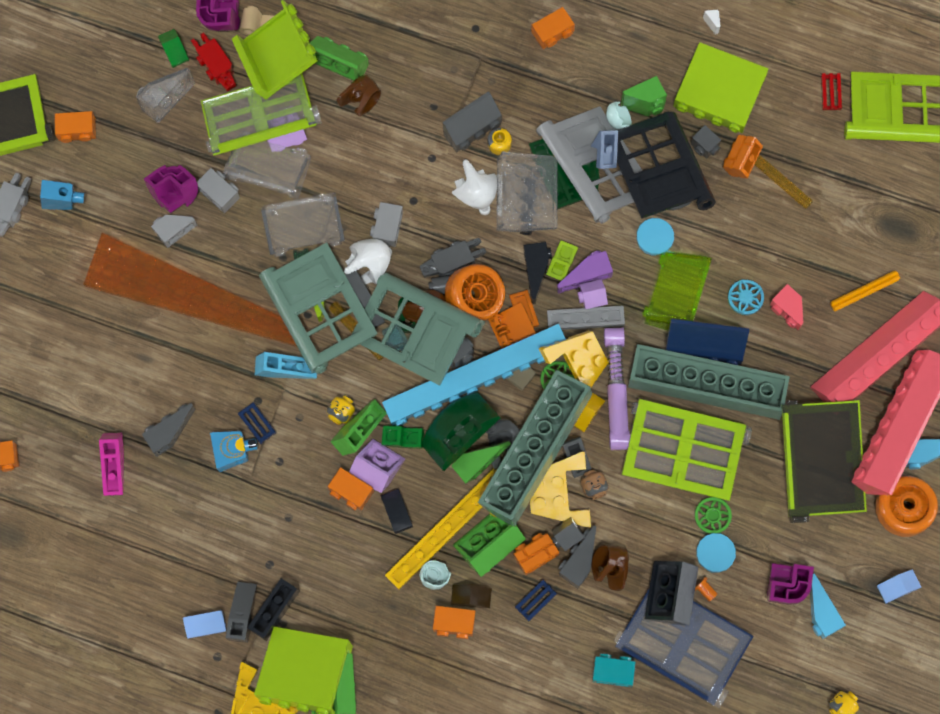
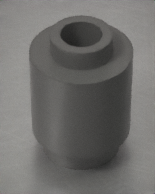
[428,276,450,296]

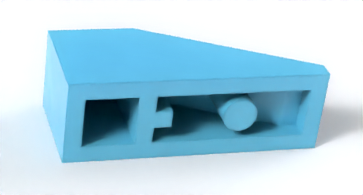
[255,352,317,379]
[906,439,940,470]
[810,573,846,639]

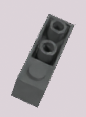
[142,403,195,457]
[558,525,596,589]
[225,582,257,643]

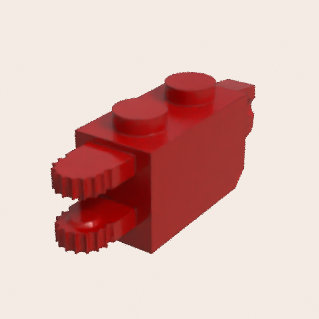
[190,32,236,91]

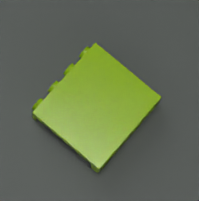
[232,0,318,100]
[673,42,769,133]
[254,627,353,714]

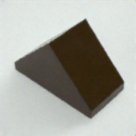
[451,584,492,609]

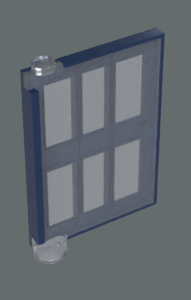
[614,590,754,708]

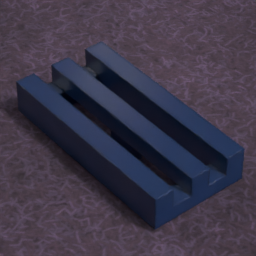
[238,403,276,444]
[515,580,557,622]

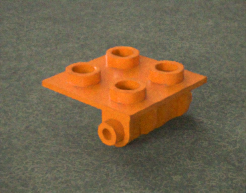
[488,302,536,349]

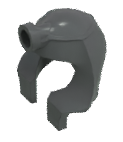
[485,419,520,470]

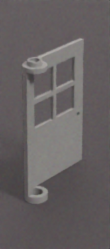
[536,106,643,224]

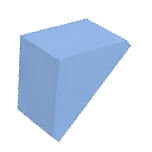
[877,569,921,604]

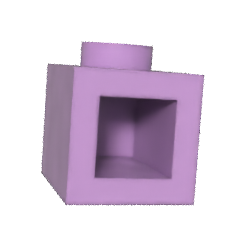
[577,279,608,309]

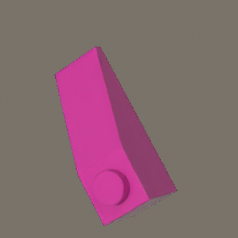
[99,433,124,496]

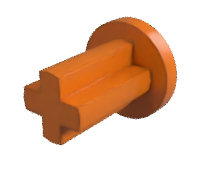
[695,577,717,602]

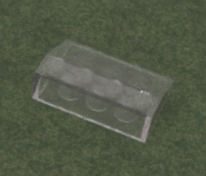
[496,151,557,232]

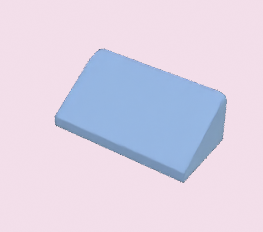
[183,610,226,639]

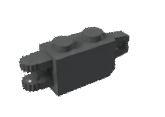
[420,238,486,278]

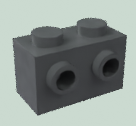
[451,337,474,370]

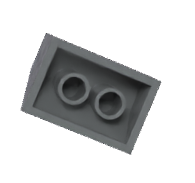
[443,91,502,153]

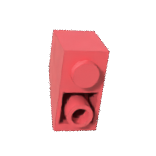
[770,284,803,330]

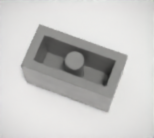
[197,168,240,214]
[370,202,403,247]

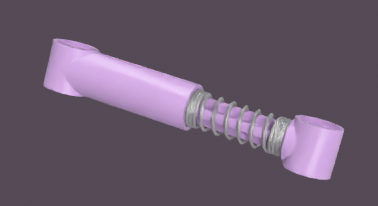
[604,328,630,450]

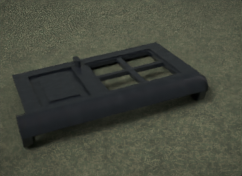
[617,111,716,219]

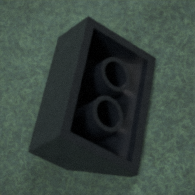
[644,561,699,625]

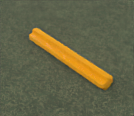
[830,271,900,311]

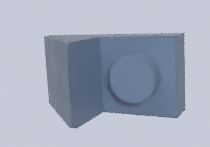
[591,130,618,169]

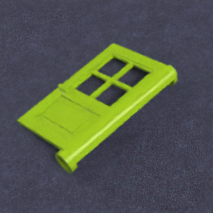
[844,72,940,143]

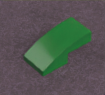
[381,426,424,449]

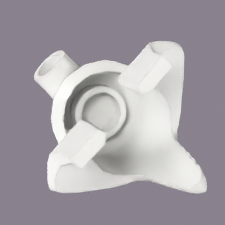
[452,159,497,215]
[344,239,392,285]

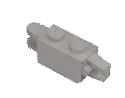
[0,173,32,237]

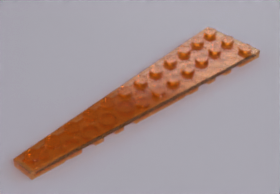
[83,233,306,347]

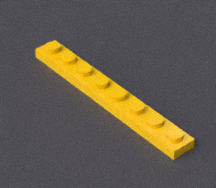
[385,469,497,590]

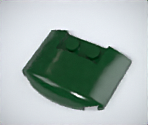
[529,139,600,210]
[422,392,501,471]

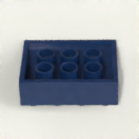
[665,319,749,366]

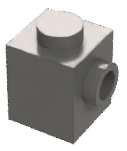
[691,125,721,159]
[552,517,584,551]

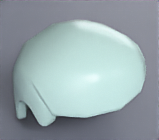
[606,101,632,129]
[419,560,451,590]

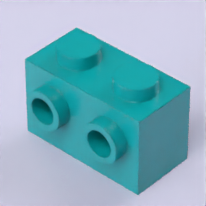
[592,654,636,688]

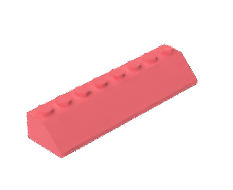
[810,291,940,416]
[851,350,940,495]

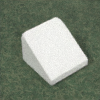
[703,10,720,34]

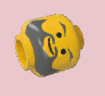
[488,128,512,155]
[326,395,355,425]
[829,691,859,714]

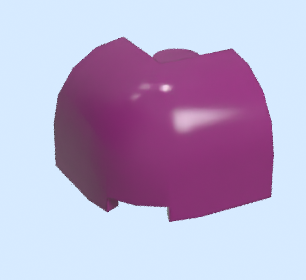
[196,0,240,32]
[144,165,198,213]
[767,563,814,605]

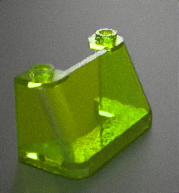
[642,251,712,331]

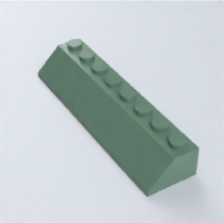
[628,344,790,420]
[478,370,592,527]

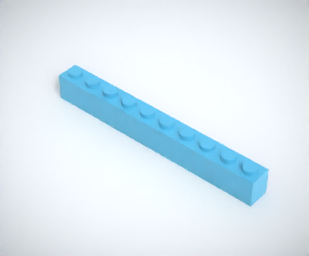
[382,324,566,426]

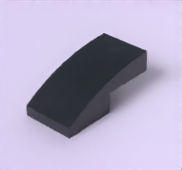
[380,489,413,534]

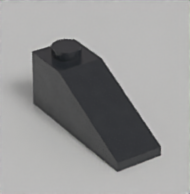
[523,242,552,304]

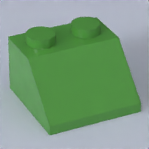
[621,76,667,116]

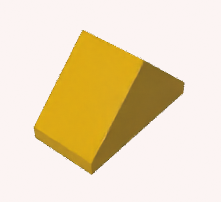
[574,392,605,432]

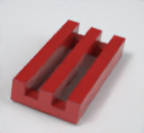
[821,73,842,110]

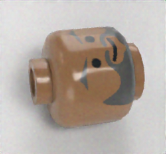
[580,470,609,500]

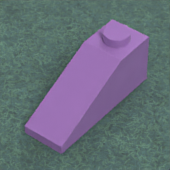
[557,251,613,294]

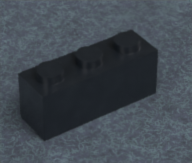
[248,578,299,641]

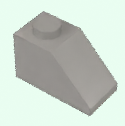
[151,215,197,248]

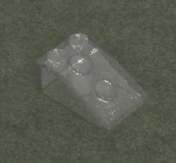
[136,68,195,123]

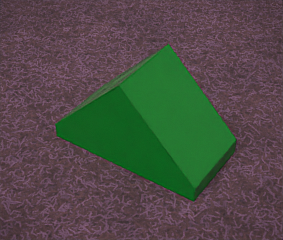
[158,29,189,68]

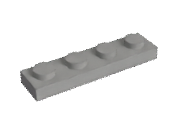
[547,306,625,330]

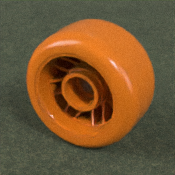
[445,264,505,321]
[876,476,938,537]

